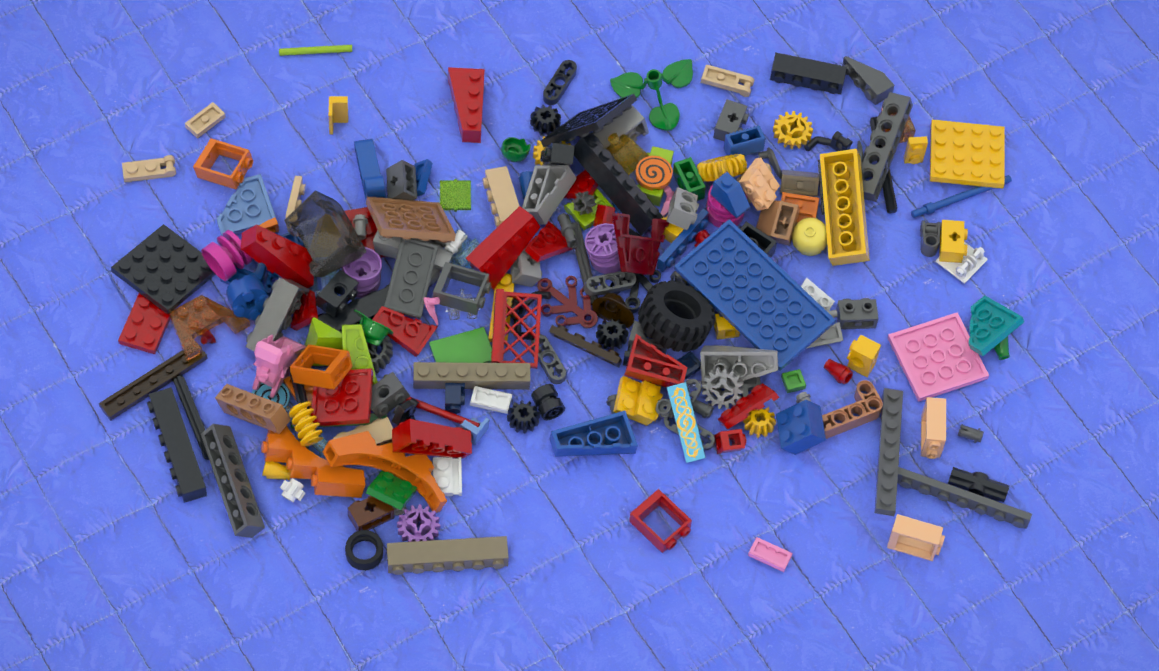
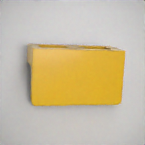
[328,96,348,135]

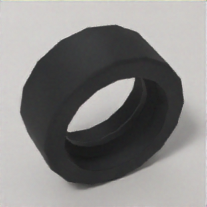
[345,530,383,571]

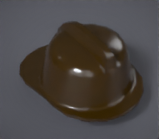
[592,293,634,328]

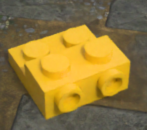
[613,376,663,426]

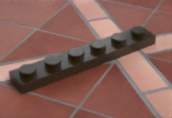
[99,342,208,421]

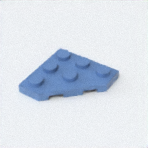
[217,174,277,236]

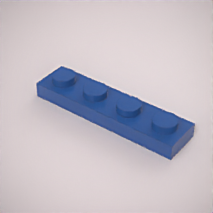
[657,209,709,272]

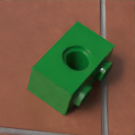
[673,157,706,201]

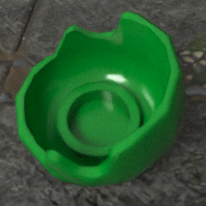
[501,137,531,162]

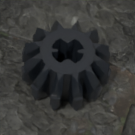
[530,104,561,136]
[596,318,629,350]
[507,400,540,434]

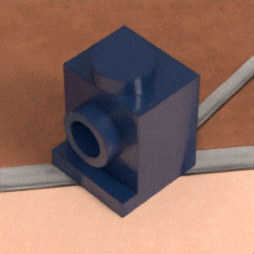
[445,383,465,414]

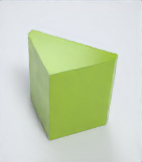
[305,317,342,366]

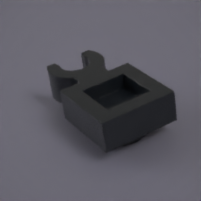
[392,398,420,425]

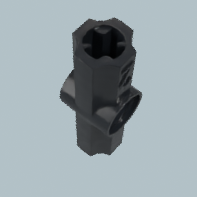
[948,467,1010,502]

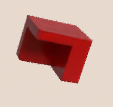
[593,204,615,226]

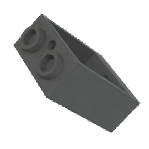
[433,262,491,315]

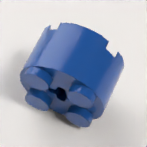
[226,275,269,321]

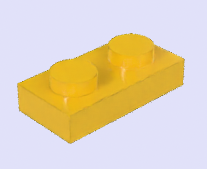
[903,136,928,164]

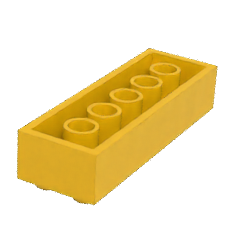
[820,149,870,266]

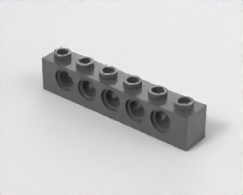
[861,92,913,202]
[201,424,265,538]

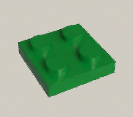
[366,470,417,510]

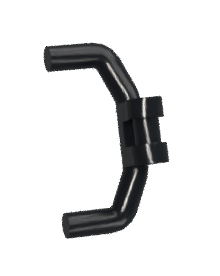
[804,131,853,151]
[507,291,551,340]

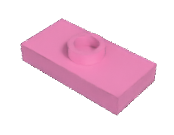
[748,537,793,572]

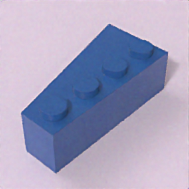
[549,411,638,457]

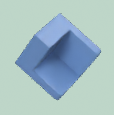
[460,417,490,445]

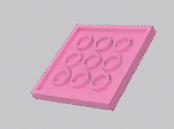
[888,312,989,402]

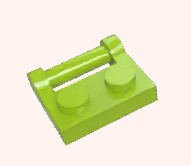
[564,189,613,230]

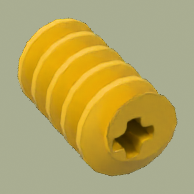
[289,401,323,446]

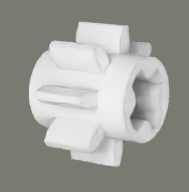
[280,478,305,503]

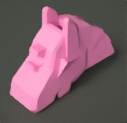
[252,335,306,398]

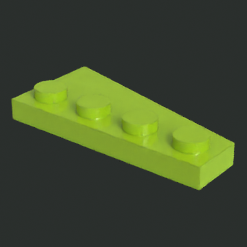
[342,324,378,386]

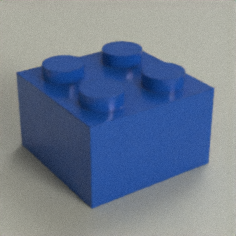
[776,400,826,455]

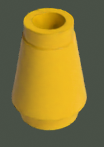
[262,461,290,480]

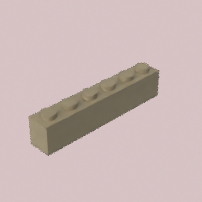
[413,362,530,390]
[387,536,509,575]

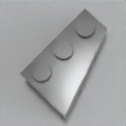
[522,165,577,225]

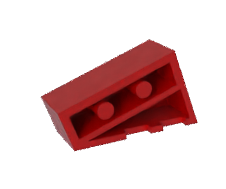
[624,334,688,387]

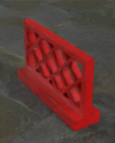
[491,288,542,369]

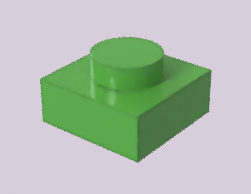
[781,369,806,393]

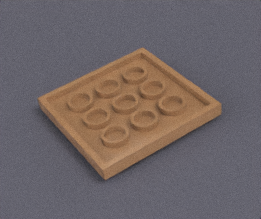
[366,197,456,242]

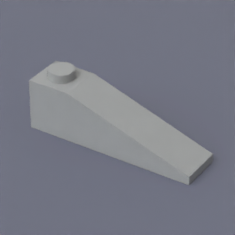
[373,230,453,270]
[700,346,778,389]

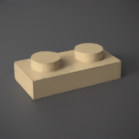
[185,102,226,139]

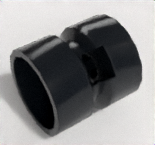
[531,384,565,421]

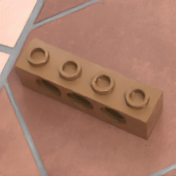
[215,384,291,434]

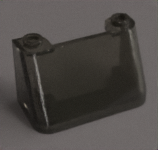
[284,190,366,278]

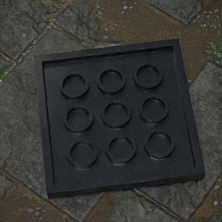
[541,94,637,147]
[111,224,215,314]

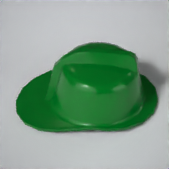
[354,310,393,346]

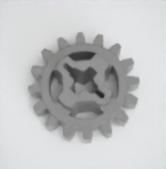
[701,367,744,409]

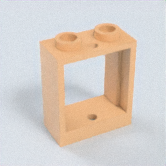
[921,397,946,459]
[887,514,945,561]

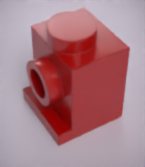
[714,429,746,454]

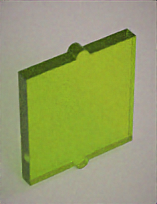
[440,179,471,212]

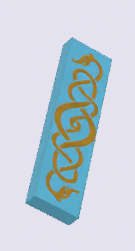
[667,382,706,463]

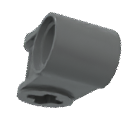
[920,220,941,257]

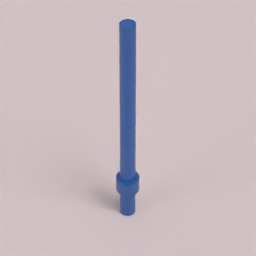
[911,175,1012,218]

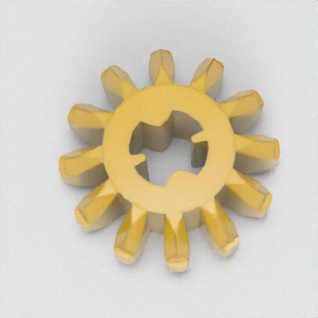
[743,407,776,438]

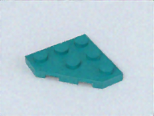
[968,295,1024,356]

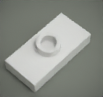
[470,386,512,414]

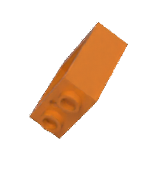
[193,138,253,190]
[290,344,353,389]

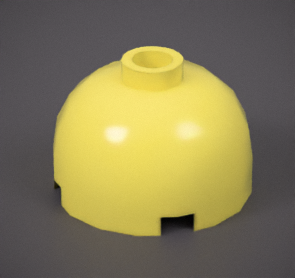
[792,217,828,256]

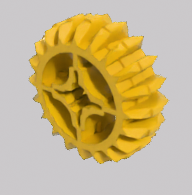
[697,154,747,182]

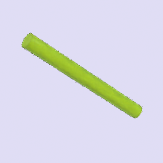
[279,45,352,56]

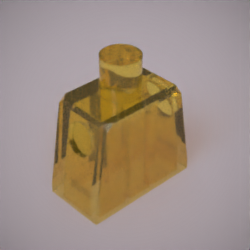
[606,133,649,175]

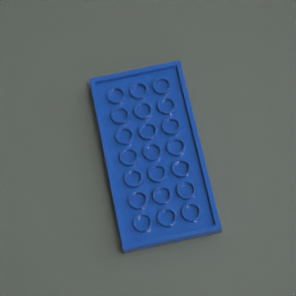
[674,219,836,371]

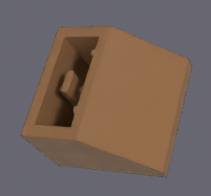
[756,201,800,246]

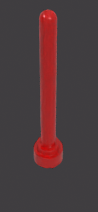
[401,397,480,427]

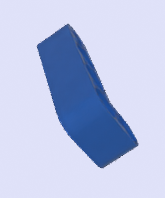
[354,138,385,200]

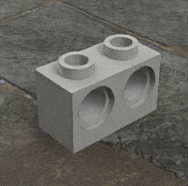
[667,187,699,230]

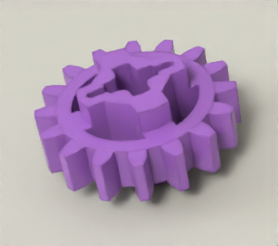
[397,504,440,542]

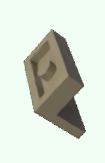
[780,170,819,196]

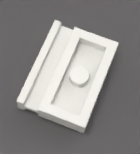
[433,457,462,496]

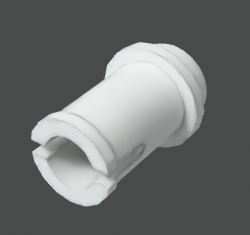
[445,230,468,254]

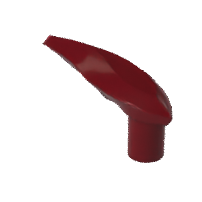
[192,319,216,344]

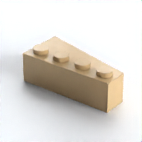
[482,166,519,228]

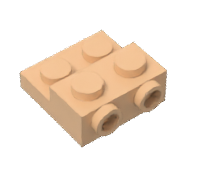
[738,157,780,211]

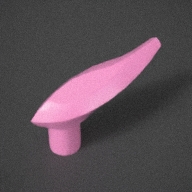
[661,186,674,217]
[423,297,440,326]

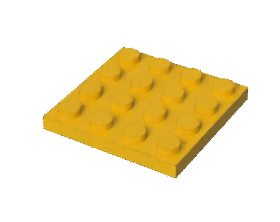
[930,120,1005,189]

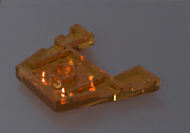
[170,295,250,361]

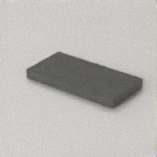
[384,238,439,319]

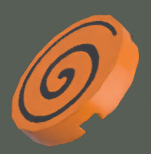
[635,156,673,190]

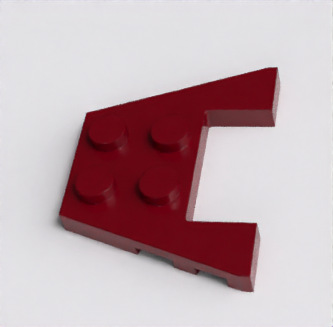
[612,213,669,275]

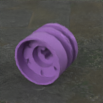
[585,223,621,274]
[341,247,382,298]

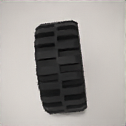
[638,280,715,352]

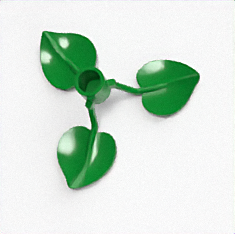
[610,59,693,131]

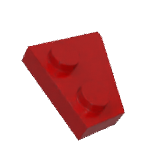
[564,170,598,199]
[290,290,318,331]

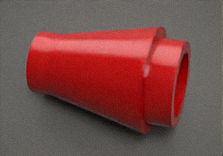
[824,359,853,384]

